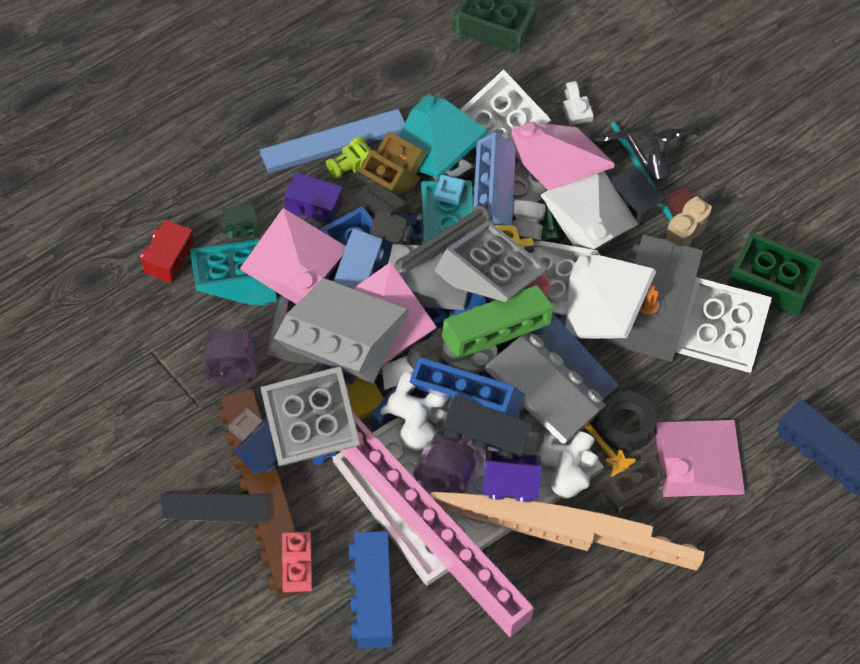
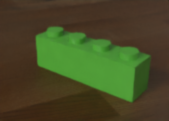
[442,285,554,359]

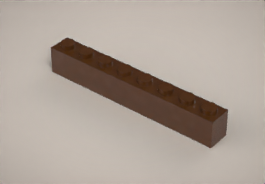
[218,389,307,600]

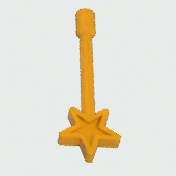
[585,424,636,479]

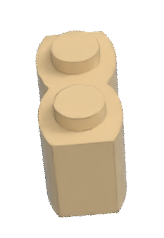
[665,197,712,247]

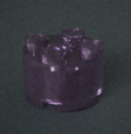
[203,328,257,387]
[413,435,476,494]

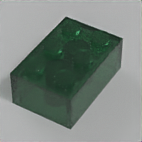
[453,0,538,55]

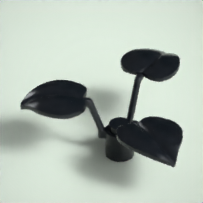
[592,127,701,180]

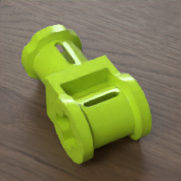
[326,136,376,179]

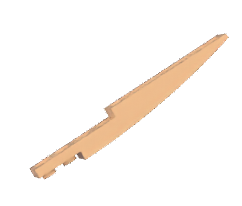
[430,492,705,570]

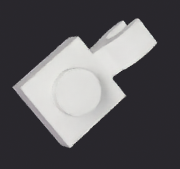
[563,81,594,126]

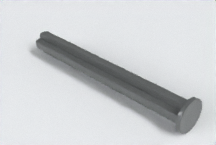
[395,205,490,274]

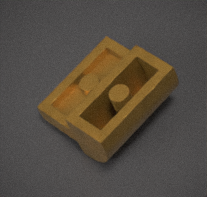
[358,131,427,193]

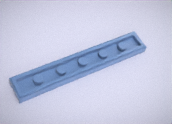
[260,109,405,174]

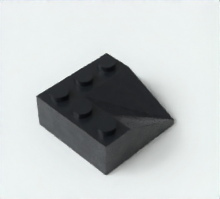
[438,395,533,460]

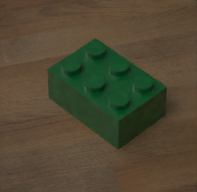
[727,232,823,316]

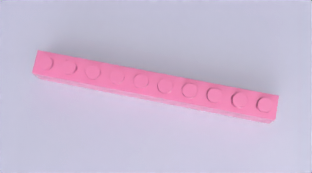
[340,413,534,637]

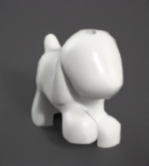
[380,372,448,452]
[536,427,598,499]

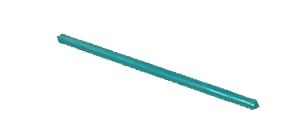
[611,122,674,221]

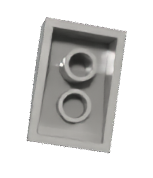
[388,244,469,310]

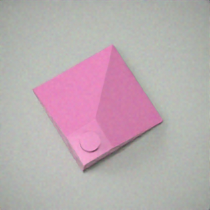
[511,122,614,191]
[240,208,346,304]
[353,262,437,367]
[655,420,745,497]

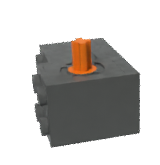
[602,235,703,362]

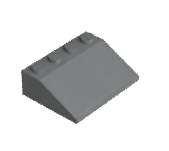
[274,278,409,383]
[484,332,606,444]

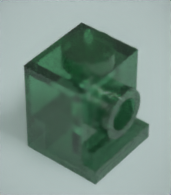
[219,203,259,239]

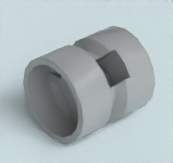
[512,200,546,241]

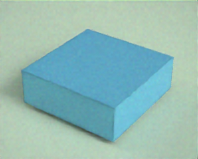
[434,175,465,205]

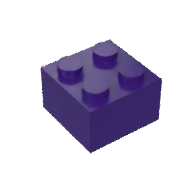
[482,450,542,503]

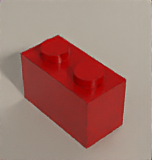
[141,220,194,283]

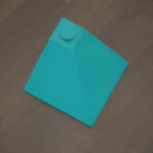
[398,95,489,179]
[190,239,277,305]

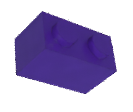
[285,173,343,224]

